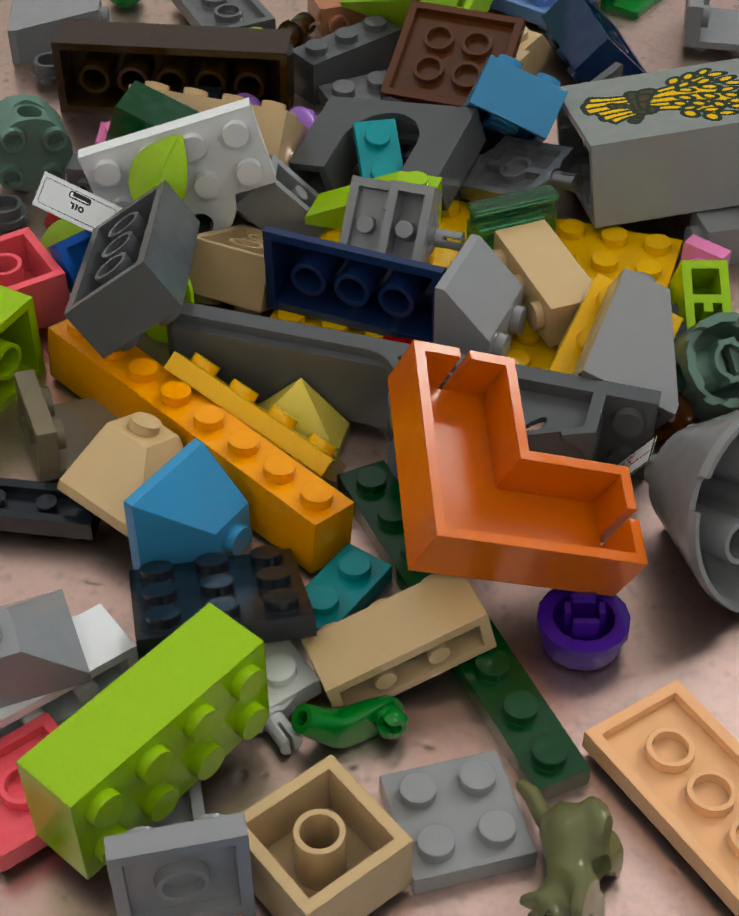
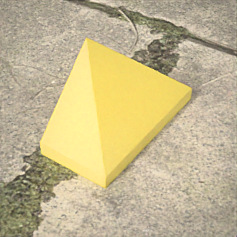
[258,378,350,459]

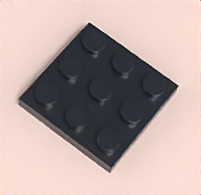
[129,545,317,660]

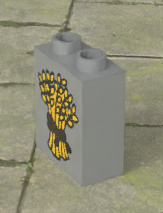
[556,58,739,228]

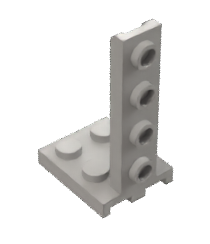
[103,780,256,916]

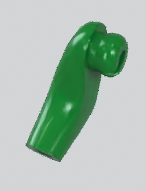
[291,695,408,749]

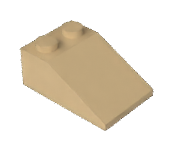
[189,224,272,316]

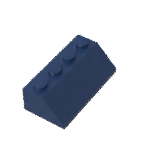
[262,226,447,343]

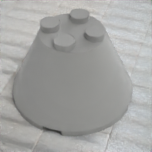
[643,410,739,613]

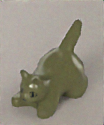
[516,779,624,916]

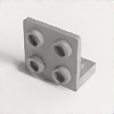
[683,0,739,54]

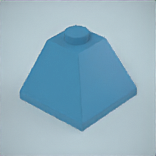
[123,438,252,570]

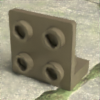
[14,369,119,482]

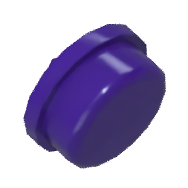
[536,589,631,671]

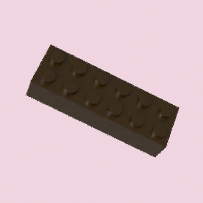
[50,19,295,114]

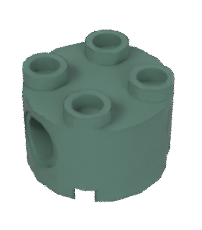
[0,94,73,192]
[674,312,739,421]

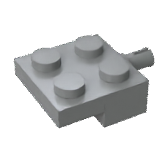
[339,175,465,263]

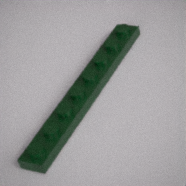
[337,460,591,800]

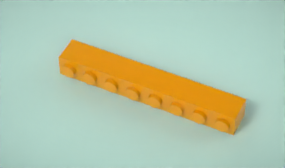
[48,319,355,574]

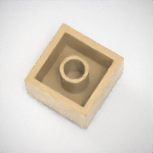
[243,754,413,916]

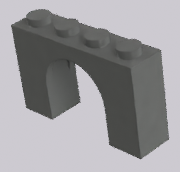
[288,96,486,211]

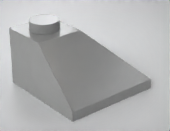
[0,589,92,708]

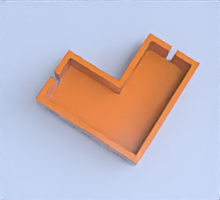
[388,340,648,597]

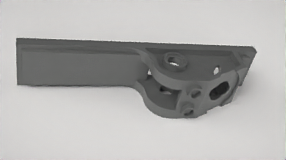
[166,302,662,481]

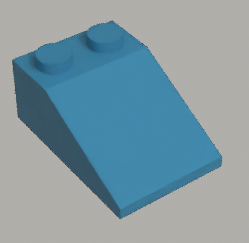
[462,54,568,142]

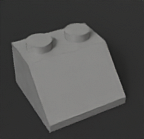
[434,234,528,357]

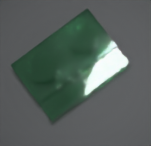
[466,185,559,250]

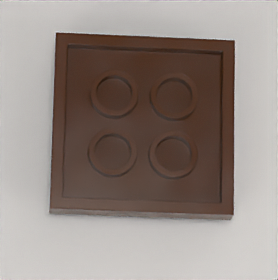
[380,0,525,107]

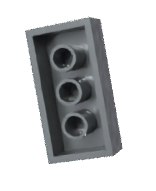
[64,180,200,359]

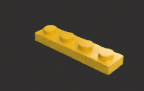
[164,351,347,482]

